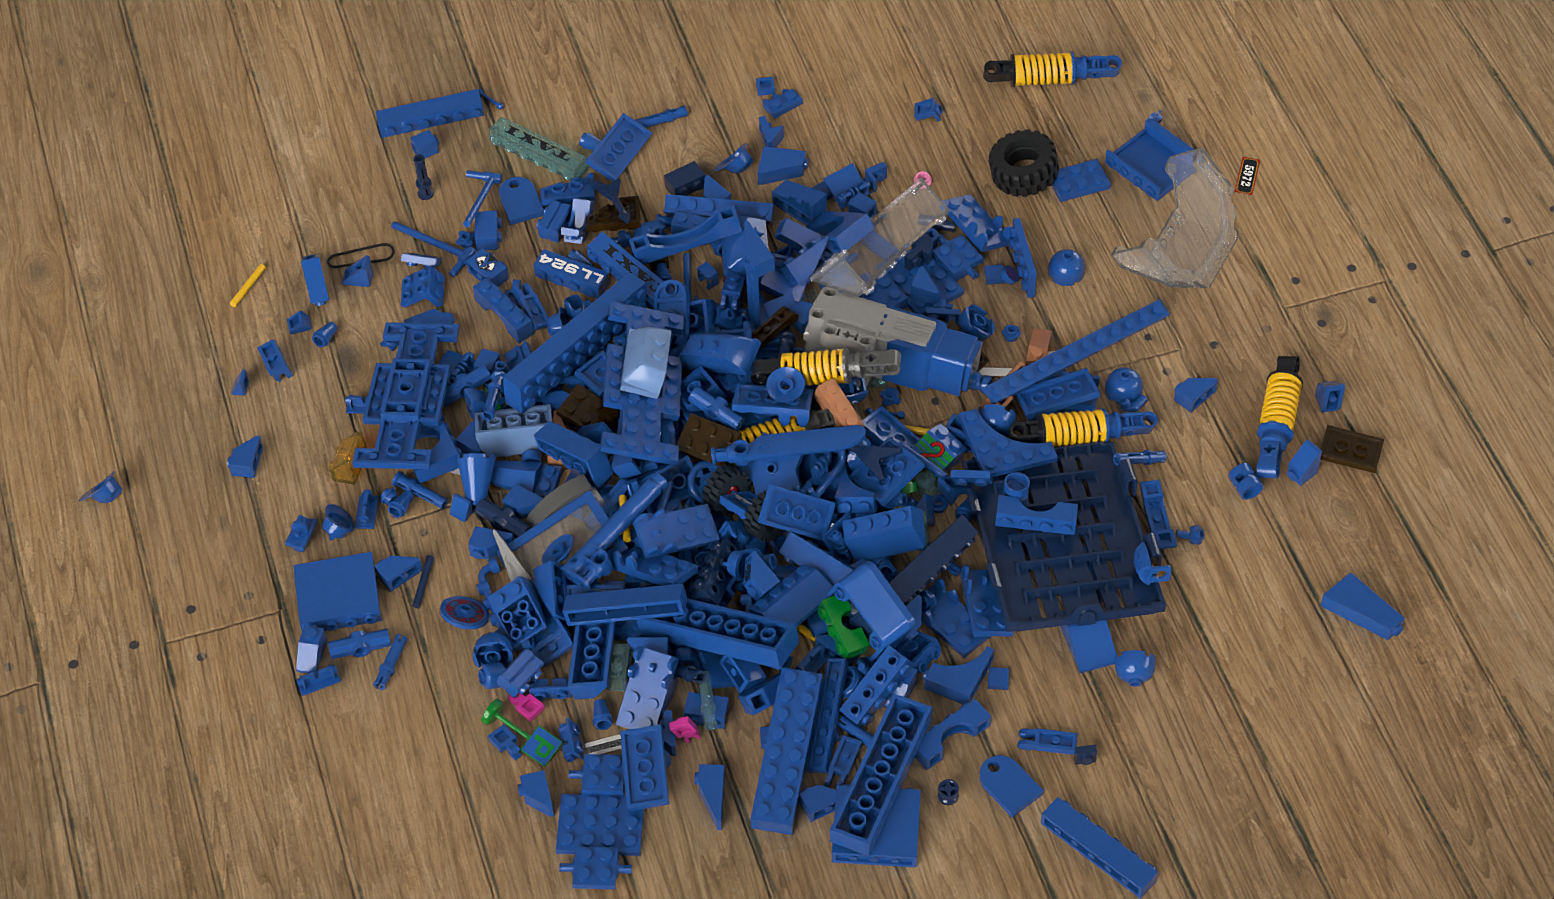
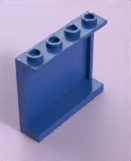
[1105,118,1203,201]
[293,552,382,631]
[832,784,921,868]

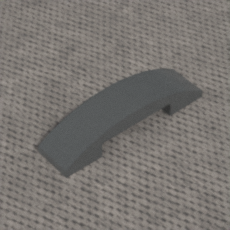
[525,474,594,528]

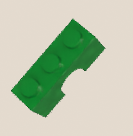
[818,595,870,659]

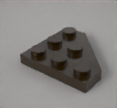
[586,196,641,232]

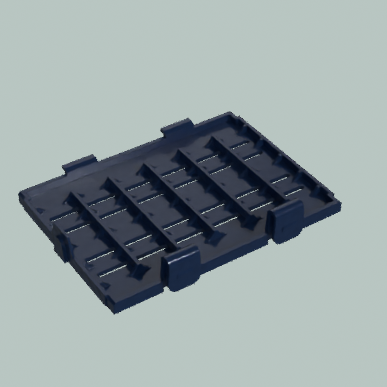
[961,441,1166,632]

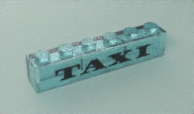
[489,117,589,181]

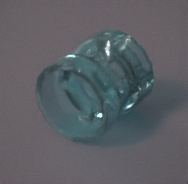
[915,472,938,497]

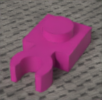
[508,693,545,722]
[669,716,700,743]

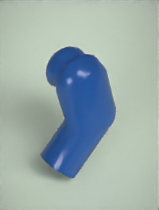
[1120,395,1148,412]

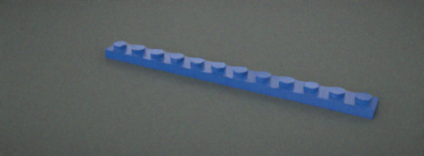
[983,299,1170,404]

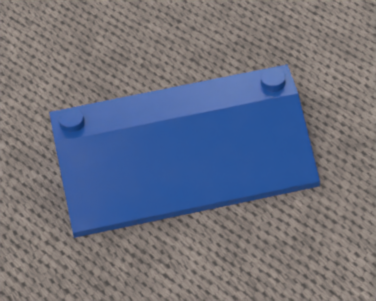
[744,220,775,329]

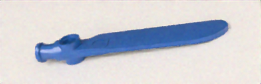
[711,425,866,466]

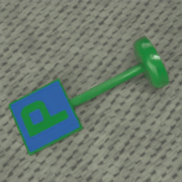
[481,698,563,767]

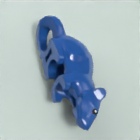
[628,213,673,247]

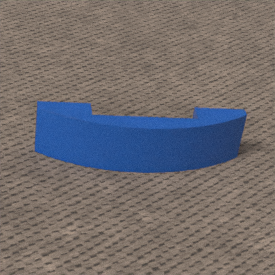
[1140,480,1177,550]

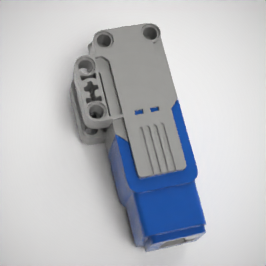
[803,286,983,397]

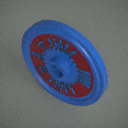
[440,596,490,629]

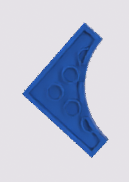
[958,409,1058,477]

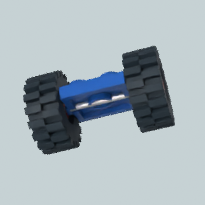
[702,464,786,543]

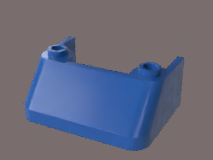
[825,561,915,662]

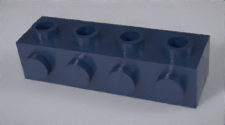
[689,537,738,606]

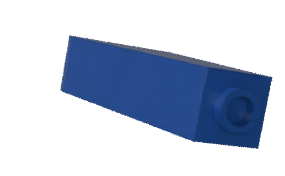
[1321,573,1405,640]

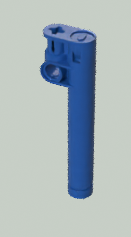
[561,472,669,591]

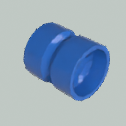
[1228,463,1264,500]
[1003,472,1030,506]

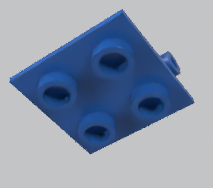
[823,163,870,210]
[438,350,476,385]
[822,512,853,564]

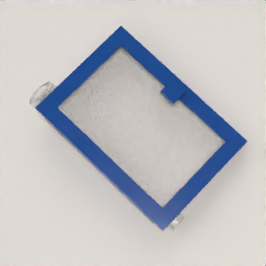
[496,488,629,585]

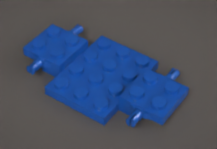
[857,234,983,316]
[556,754,644,890]

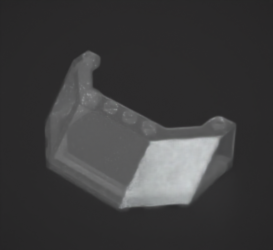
[1111,147,1238,288]
[810,178,950,297]

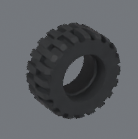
[988,129,1059,197]

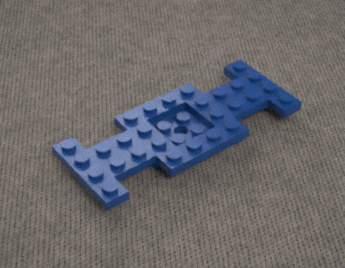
[600,301,684,466]
[352,322,460,469]

